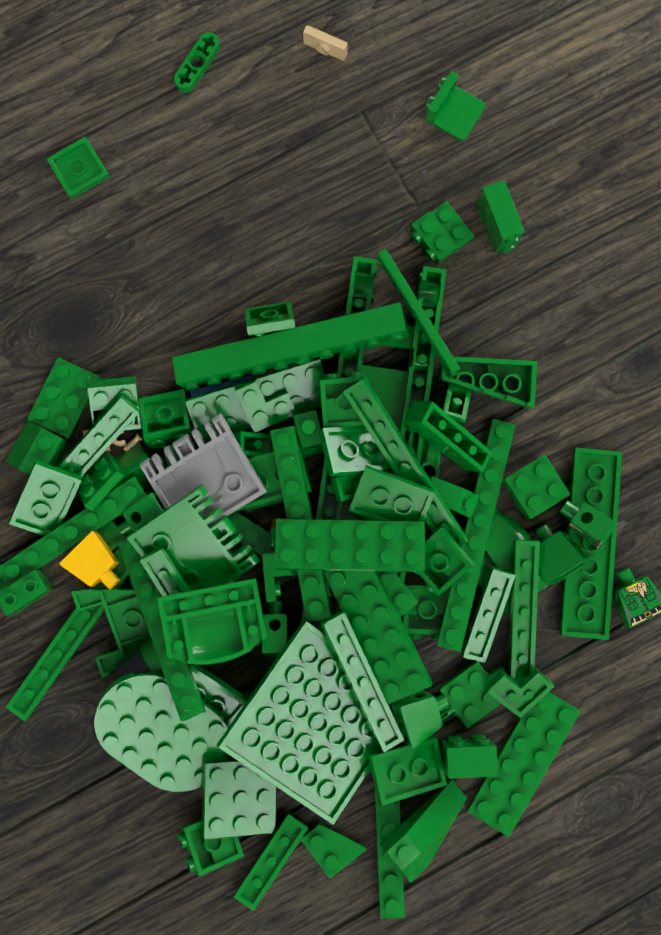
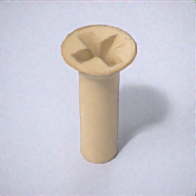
[123,433,143,451]

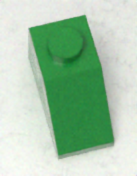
[440,383,472,425]
[233,431,274,458]
[429,475,480,518]

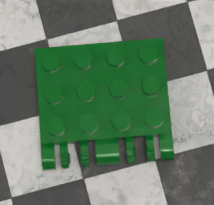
[127,484,260,591]

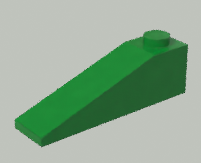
[379,779,467,883]

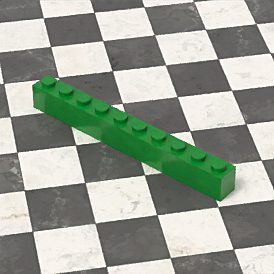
[172,302,409,391]

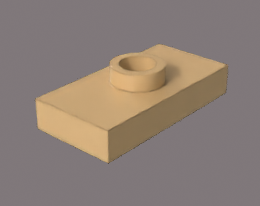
[303,25,348,61]

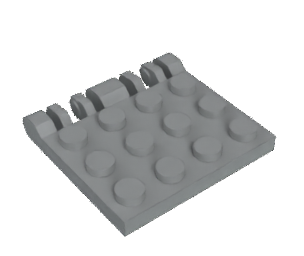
[140,414,268,526]

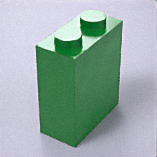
[476,180,525,254]

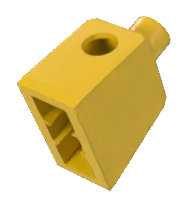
[59,531,120,590]

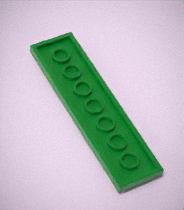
[559,447,622,640]

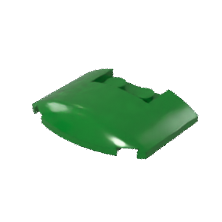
[462,509,547,617]
[157,579,267,665]

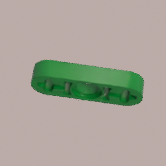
[174,32,220,93]

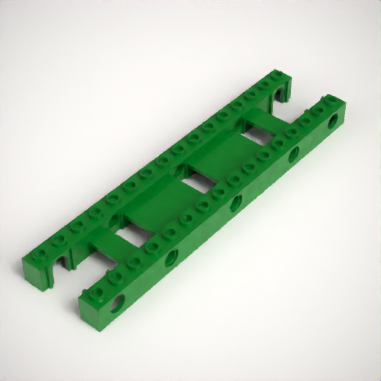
[301,256,447,634]

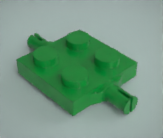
[439,661,507,729]

